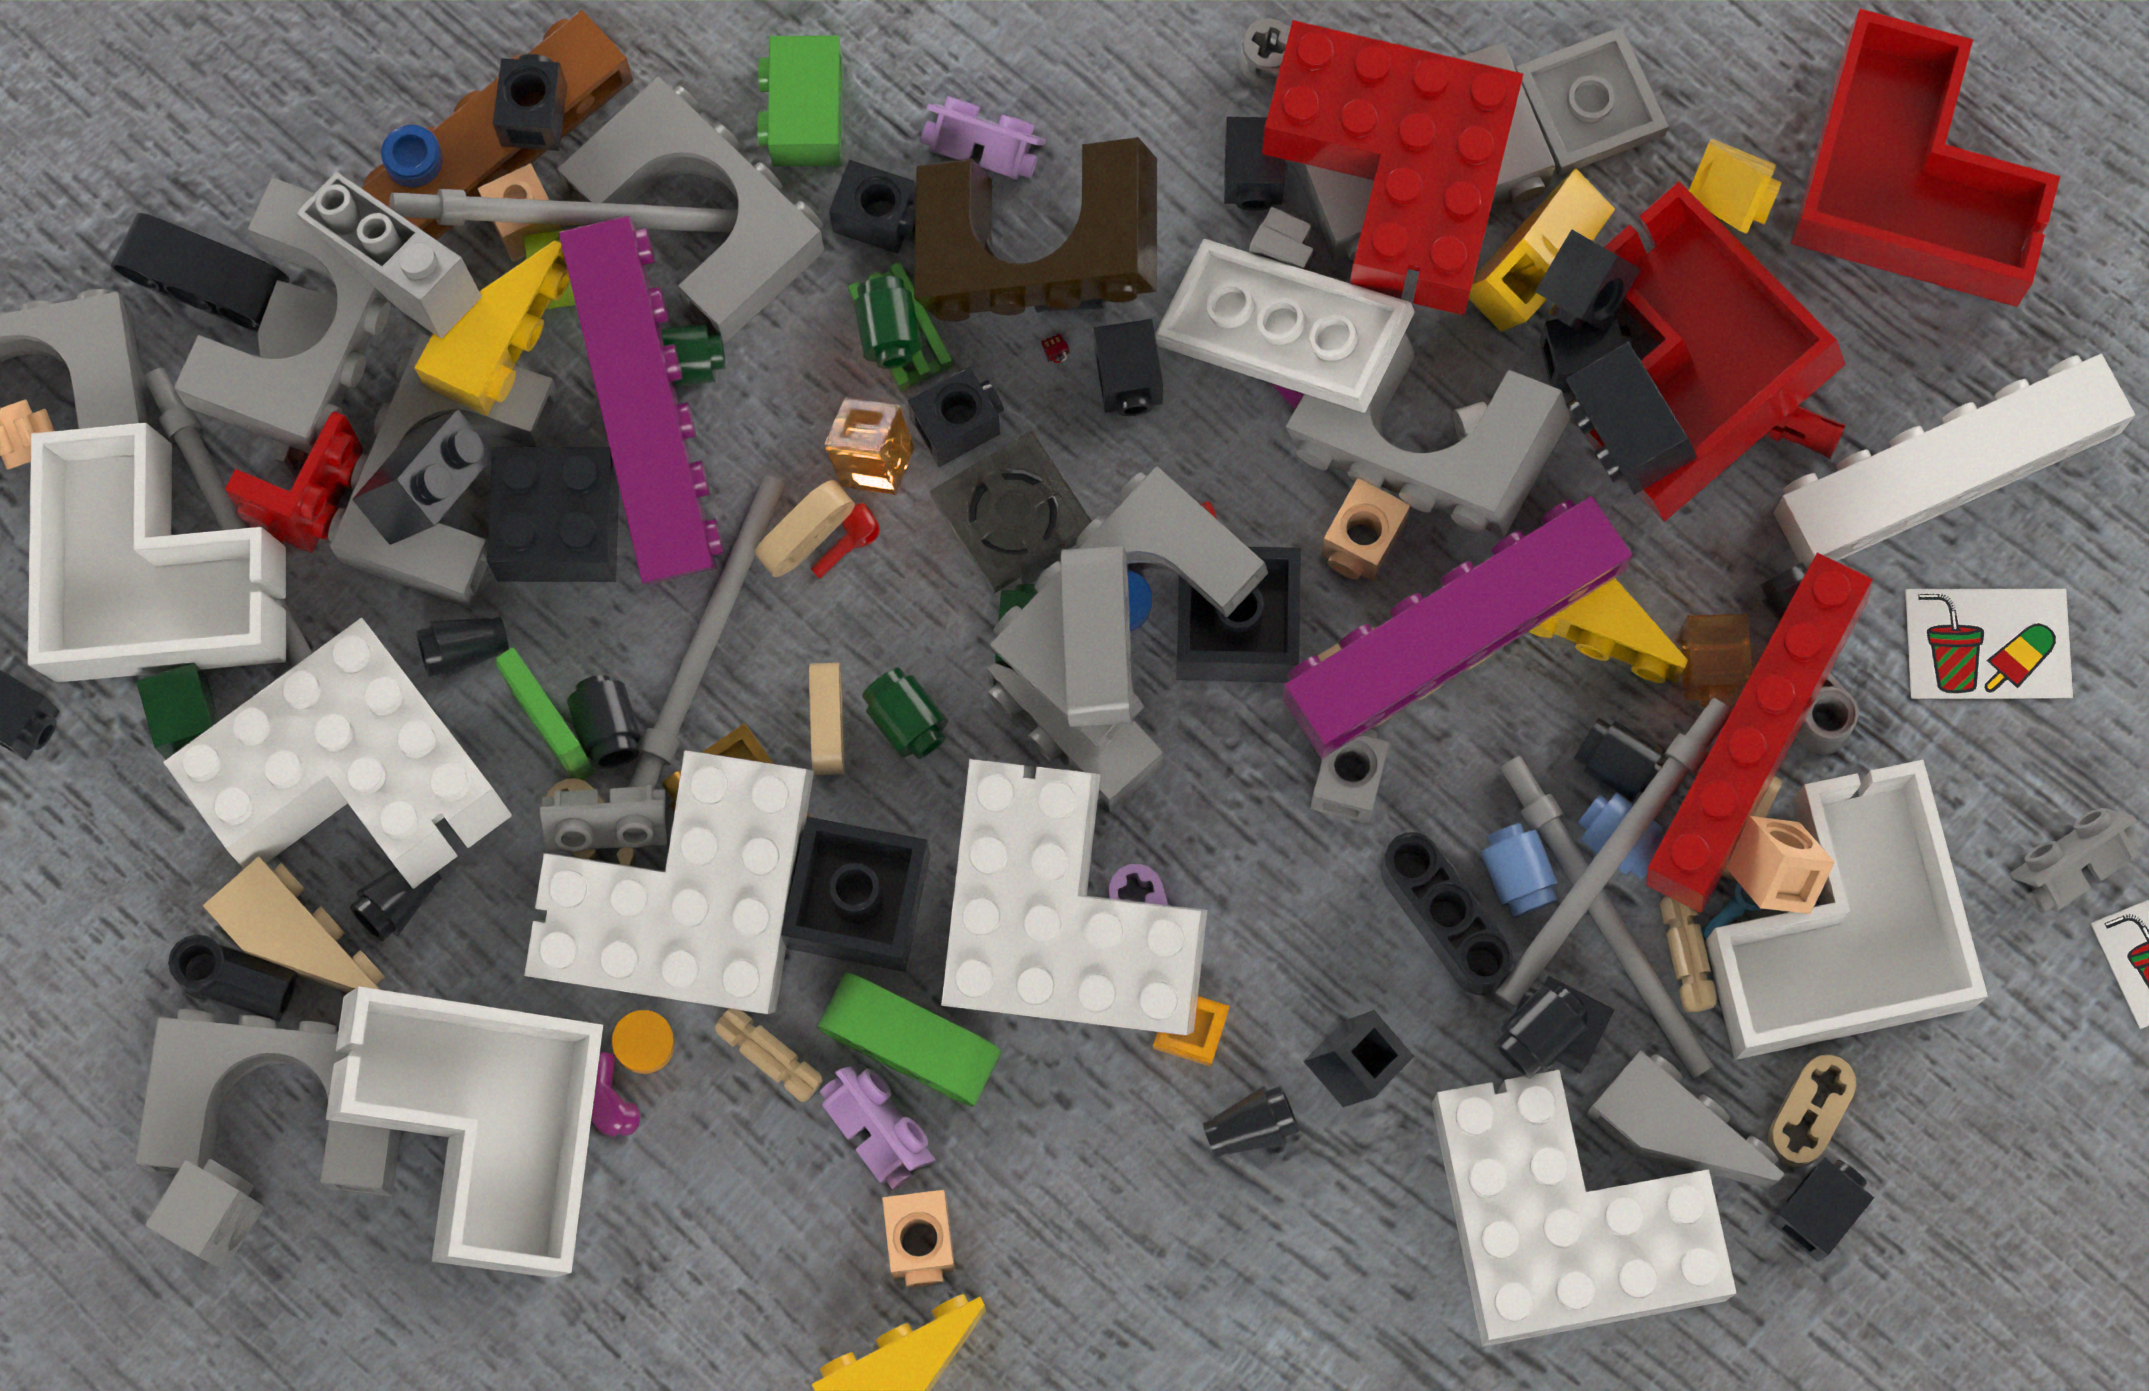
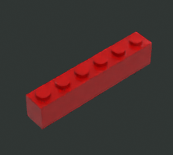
[1646,552,1873,914]

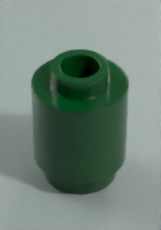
[854,276,922,369]
[661,324,726,387]
[862,667,948,759]

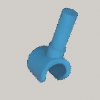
[1701,883,1763,939]

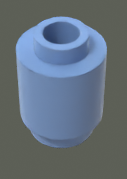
[1578,793,1664,880]
[1480,823,1558,918]

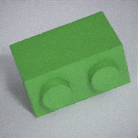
[758,35,843,167]

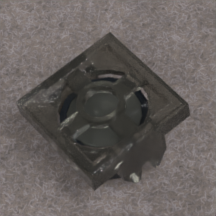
[930,430,1092,594]

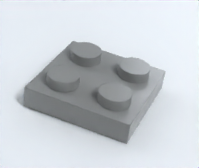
[1515,27,1669,176]

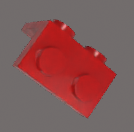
[225,411,363,554]

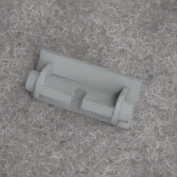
[540,784,668,852]
[2010,808,2142,913]

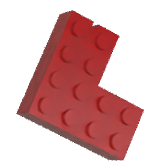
[1790,8,2061,307]
[1262,20,1524,316]
[1585,181,1846,522]

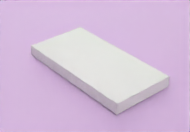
[1155,239,1415,413]

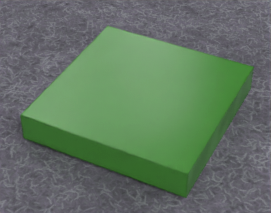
[495,647,595,781]

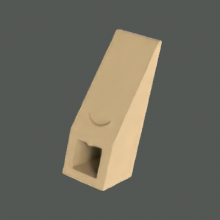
[202,856,385,993]

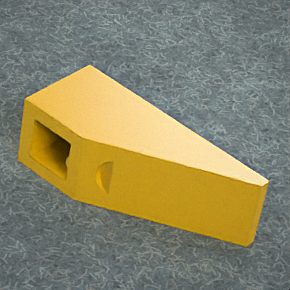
[1689,139,1782,234]
[1469,168,1615,332]
[414,240,570,416]
[1528,578,1688,683]
[811,1294,986,1391]

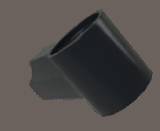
[168,934,298,1022]

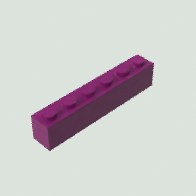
[559,216,724,585]
[1282,496,1633,759]

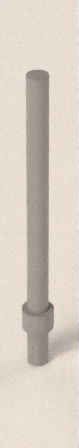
[389,189,738,233]
[144,368,312,668]
[628,475,785,789]
[1495,698,1732,1007]
[1500,756,1714,1080]

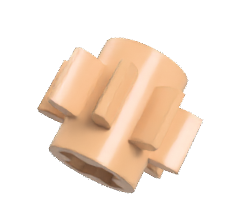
[0,399,55,470]

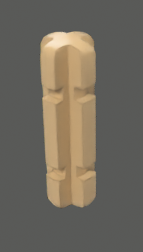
[1660,896,1717,1012]
[715,1008,823,1102]

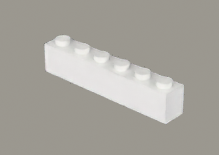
[1774,353,2135,570]

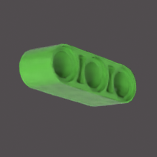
[816,972,1002,1107]

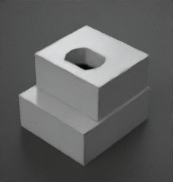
[1249,207,1313,271]

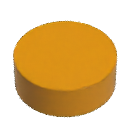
[612,1010,675,1074]

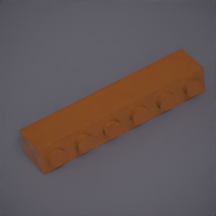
[361,10,633,240]

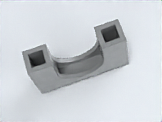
[1293,42,1555,261]
[557,76,824,344]
[174,177,390,453]
[0,289,150,429]
[1286,332,1571,537]
[328,333,560,610]
[990,466,1268,751]
[135,1009,402,1196]

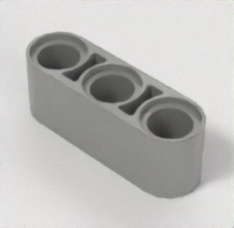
[1061,546,1134,727]

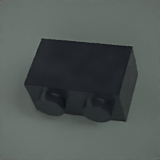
[1565,341,1697,495]
[352,409,495,545]

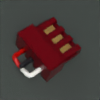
[1041,333,1070,364]

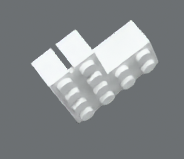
[28,423,286,682]
[163,618,512,889]
[524,750,814,1014]
[941,759,1207,1035]
[1705,760,1988,1060]
[326,986,603,1278]
[1432,1070,1737,1347]

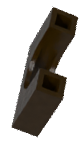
[914,137,1157,322]

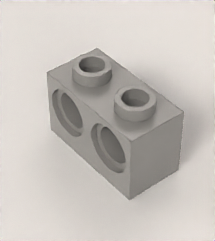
[145,1159,265,1271]

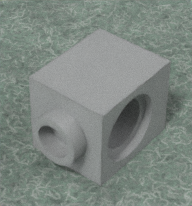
[1310,729,1389,824]

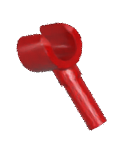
[810,503,880,579]

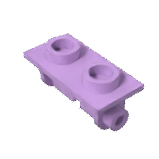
[921,96,1046,180]
[820,1063,936,1190]

